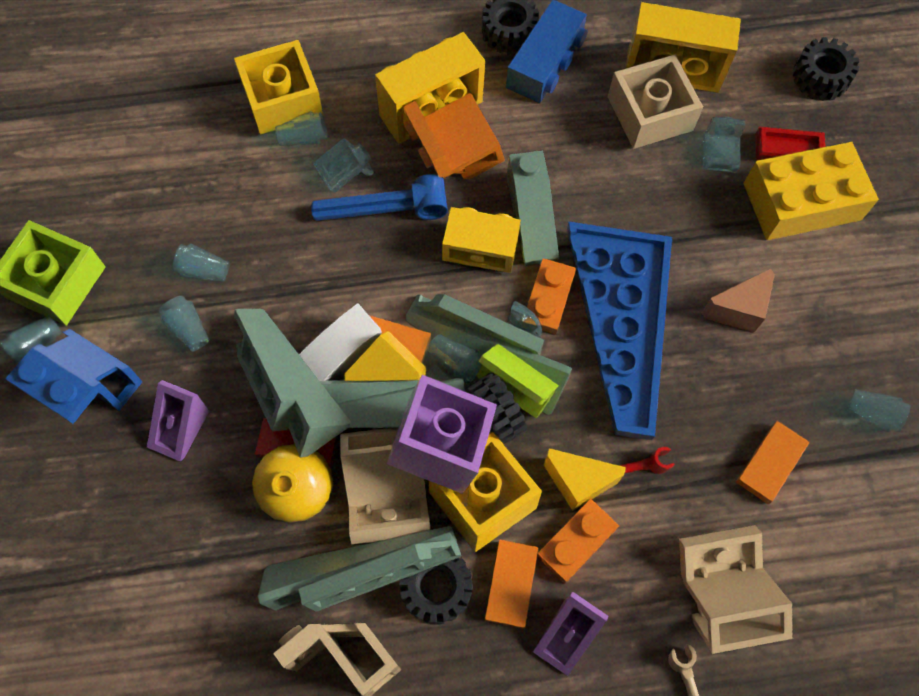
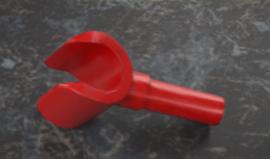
[618,447,675,474]

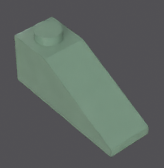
[506,150,559,266]

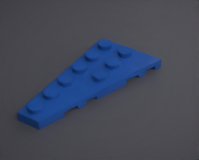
[567,221,672,441]

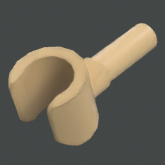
[668,644,699,696]

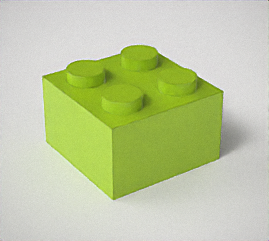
[0,220,105,326]

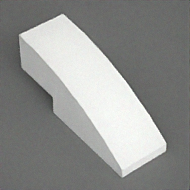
[299,303,382,381]

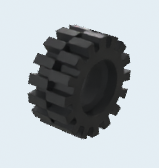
[481,0,540,55]
[792,37,860,101]
[464,372,527,444]
[399,557,473,625]

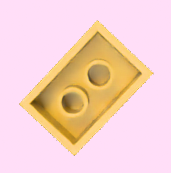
[625,2,741,93]
[375,32,485,144]
[743,142,879,241]

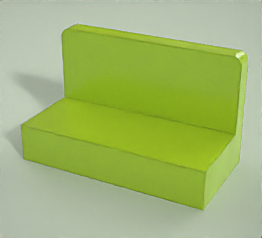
[476,344,559,418]

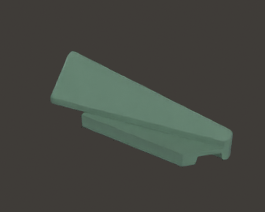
[406,294,572,415]
[234,309,351,457]
[288,378,465,428]
[258,526,462,612]

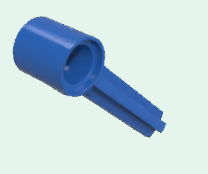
[311,174,448,221]

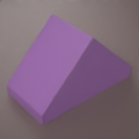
[147,380,209,461]
[533,592,609,676]

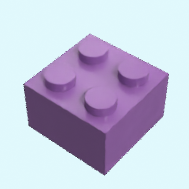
[386,375,497,494]

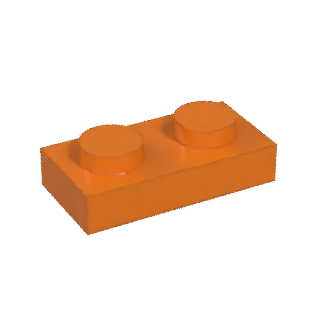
[522,258,576,335]
[537,499,619,584]

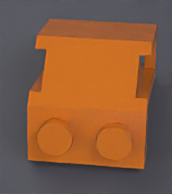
[403,93,505,180]

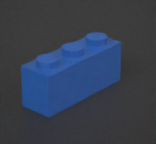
[506,0,588,103]

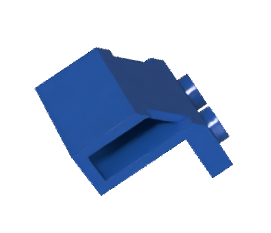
[5,329,143,424]

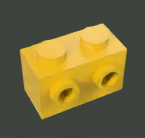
[442,207,521,273]

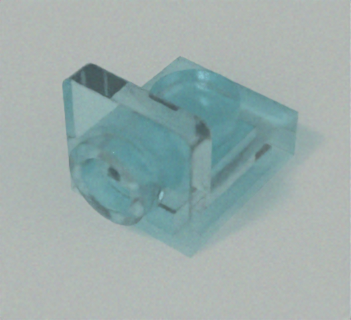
[703,117,745,173]
[313,138,374,193]

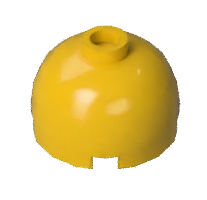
[252,444,333,523]

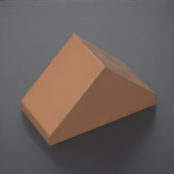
[701,269,775,333]

